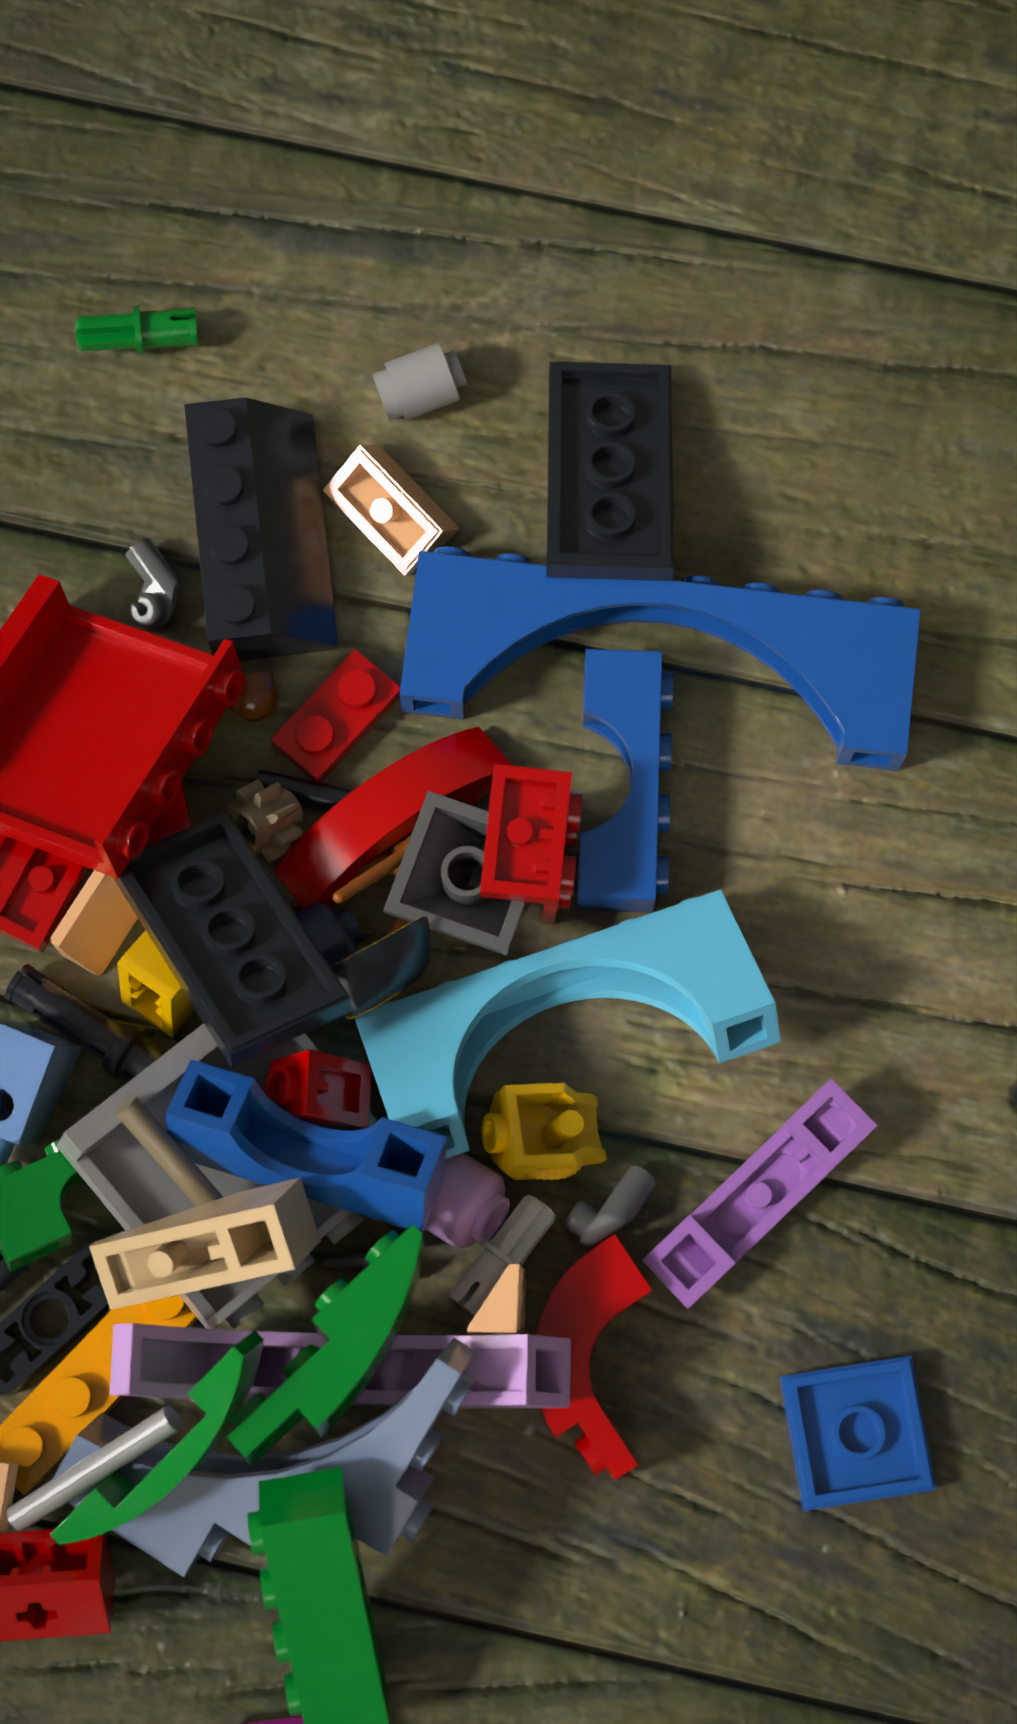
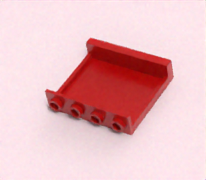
[0,574,245,879]

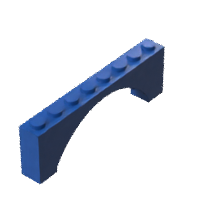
[399,547,921,771]

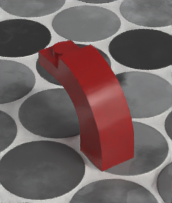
[536,1234,652,1481]

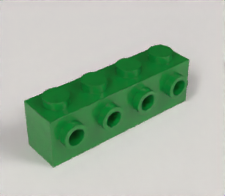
[247,1467,390,1724]

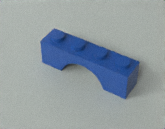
[577,649,673,913]
[166,1059,447,1234]

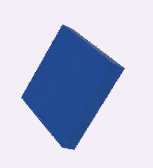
[779,1356,937,1511]

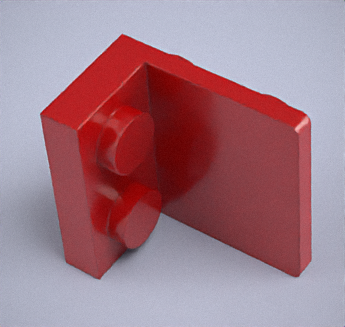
[480,764,583,925]

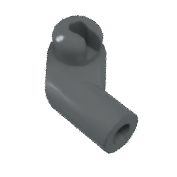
[125,538,182,629]
[564,1166,656,1246]

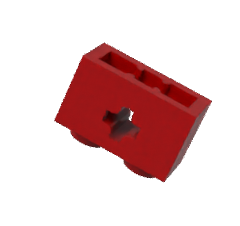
[0,1529,115,1641]

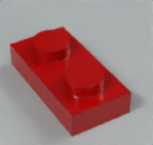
[271,649,400,783]

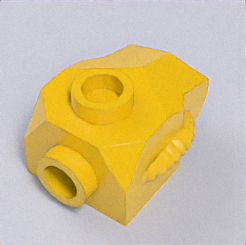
[481,1082,607,1180]

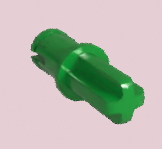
[75,306,198,355]

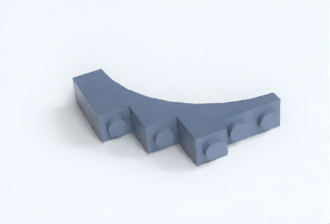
[53,1338,477,1577]

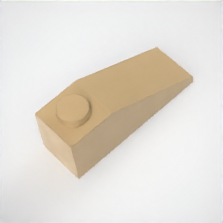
[89,1178,321,1310]

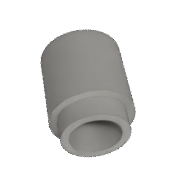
[372,342,467,421]

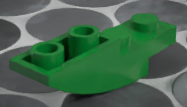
[227,1224,424,1466]

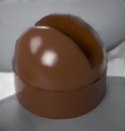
[231,672,278,722]

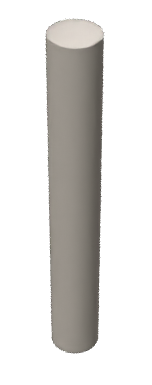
[7,1406,182,1531]

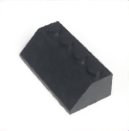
[184,397,339,661]

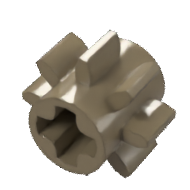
[225,779,303,862]

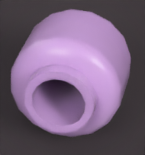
[425,1153,510,1248]

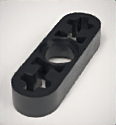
[0,1244,110,1396]

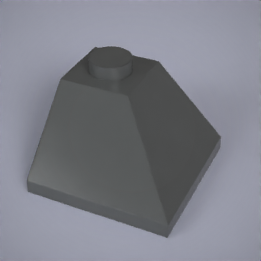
[383,791,530,956]

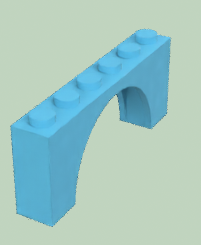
[355,889,781,1159]

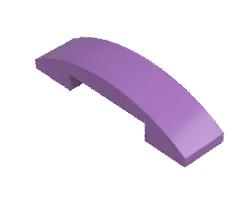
[642,1078,878,1309]

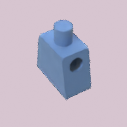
[0,1021,83,1166]

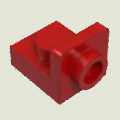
[265,1049,372,1131]

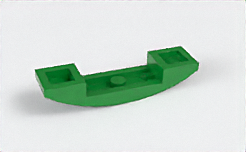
[50,1330,264,1545]

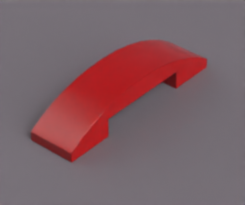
[274,726,513,908]

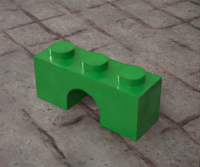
[0,1138,84,1273]

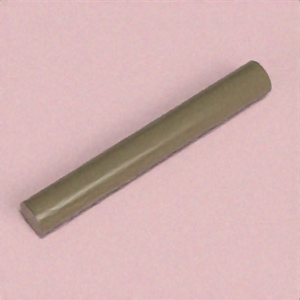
[115,1095,223,1207]

